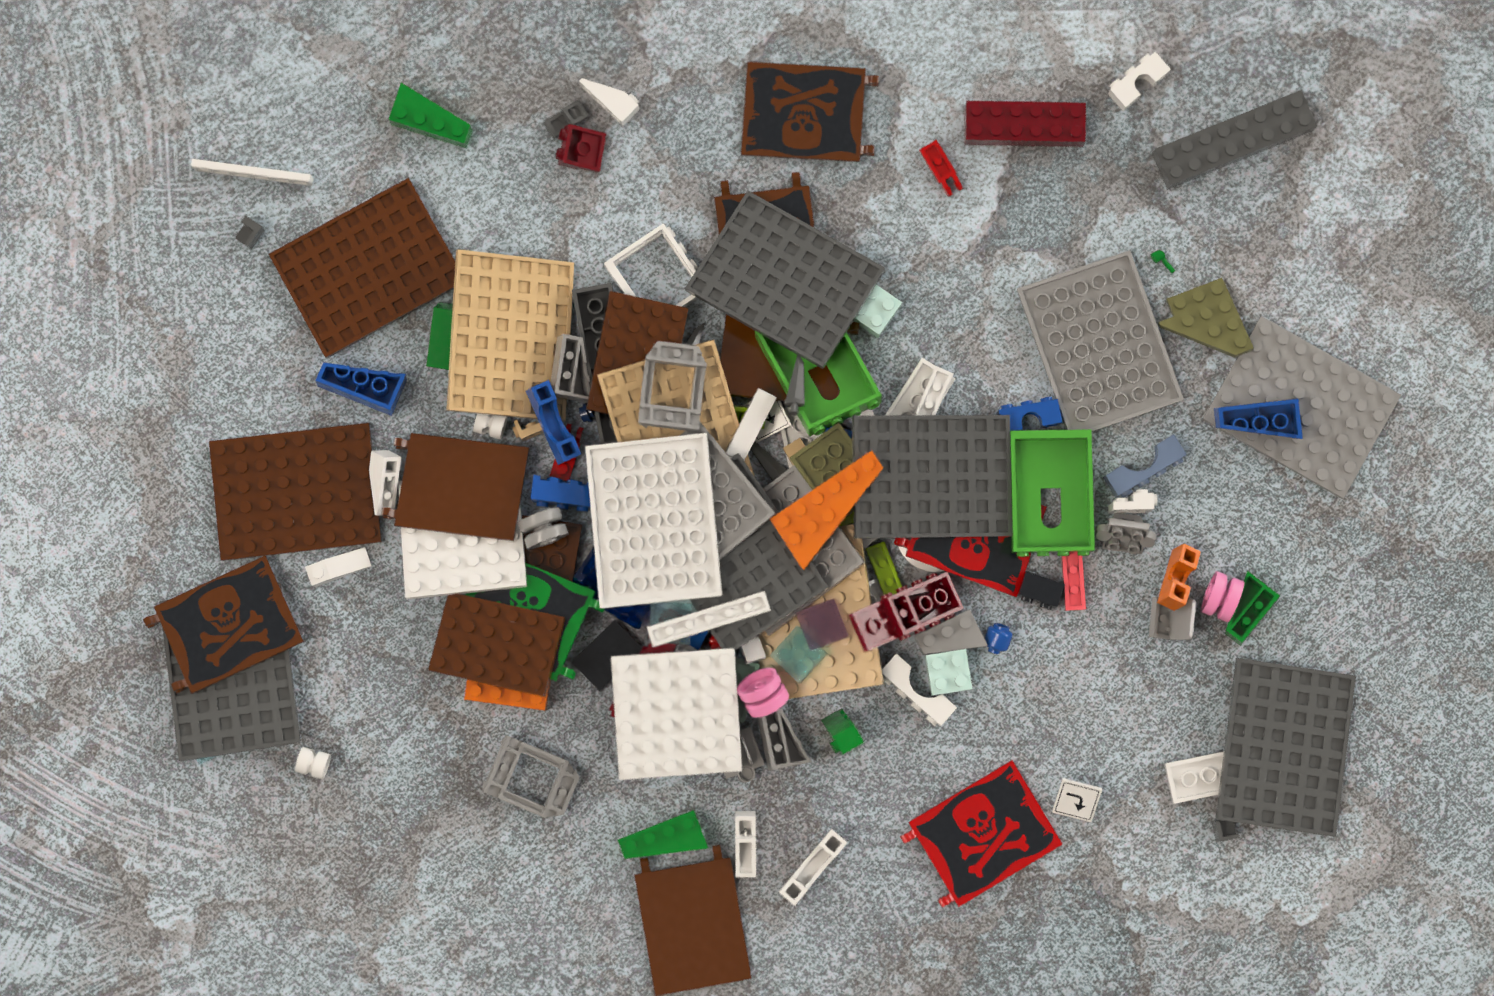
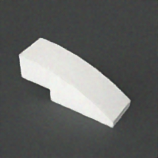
[735,811,756,877]

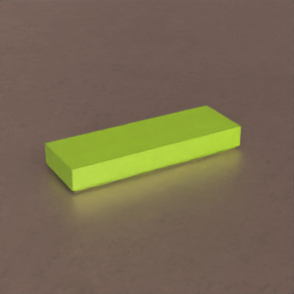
[866,541,902,595]

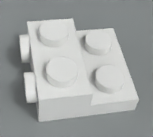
[1108,489,1157,514]

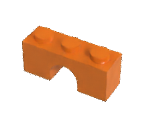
[1157,543,1201,611]

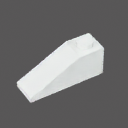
[579,78,639,126]
[369,450,401,516]
[305,547,372,587]

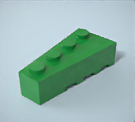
[388,83,473,149]
[618,810,709,859]

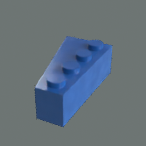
[1214,399,1303,439]

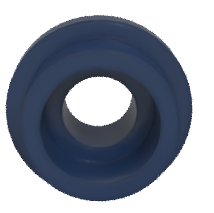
[579,403,595,423]

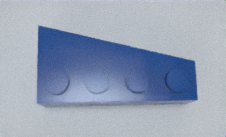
[315,362,407,416]
[531,475,591,512]

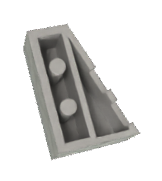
[550,334,590,403]
[914,609,988,655]
[757,708,812,771]

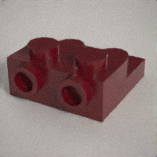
[555,124,607,173]

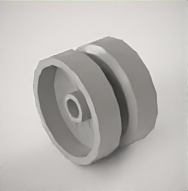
[518,507,569,550]

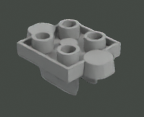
[1095,513,1156,554]
[724,727,765,783]

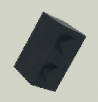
[1017,571,1065,610]

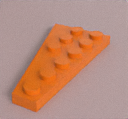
[770,451,884,570]

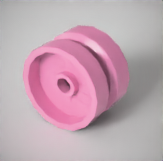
[1200,571,1244,622]
[737,668,789,717]

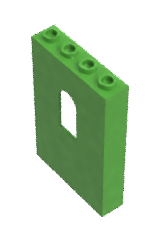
[755,331,882,437]
[1010,429,1095,557]

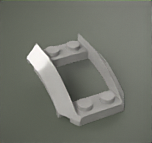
[638,341,707,433]
[482,735,580,818]

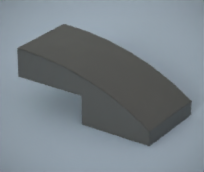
[543,100,589,139]

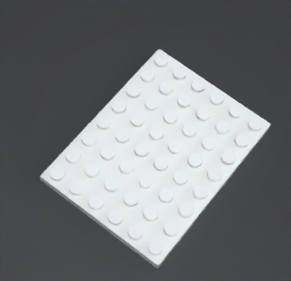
[585,433,722,609]

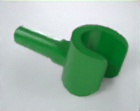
[1151,250,1175,273]

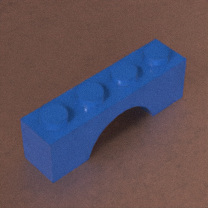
[526,380,581,465]

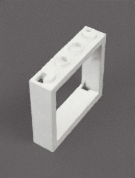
[604,223,699,307]

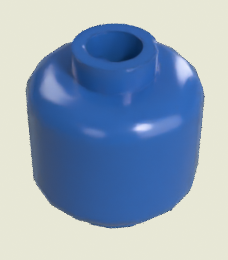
[984,623,1013,654]

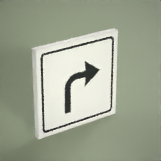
[742,400,792,443]
[1052,778,1102,822]

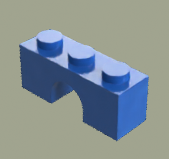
[997,397,1062,431]

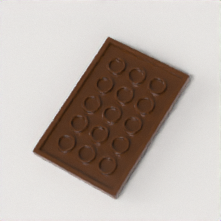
[586,291,689,415]
[428,594,566,697]

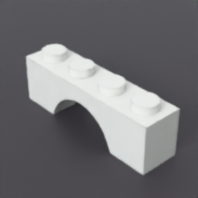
[882,654,957,726]
[779,829,847,906]

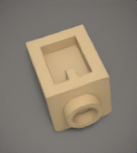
[512,420,544,442]

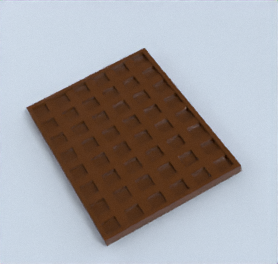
[268,177,455,359]
[209,423,382,561]

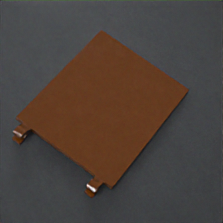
[720,314,859,401]
[381,433,529,541]
[634,844,752,996]

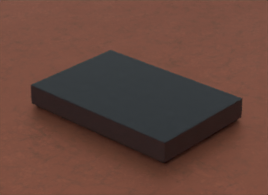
[572,620,642,691]

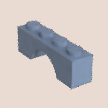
[1103,434,1187,498]

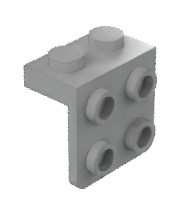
[1149,597,1196,640]

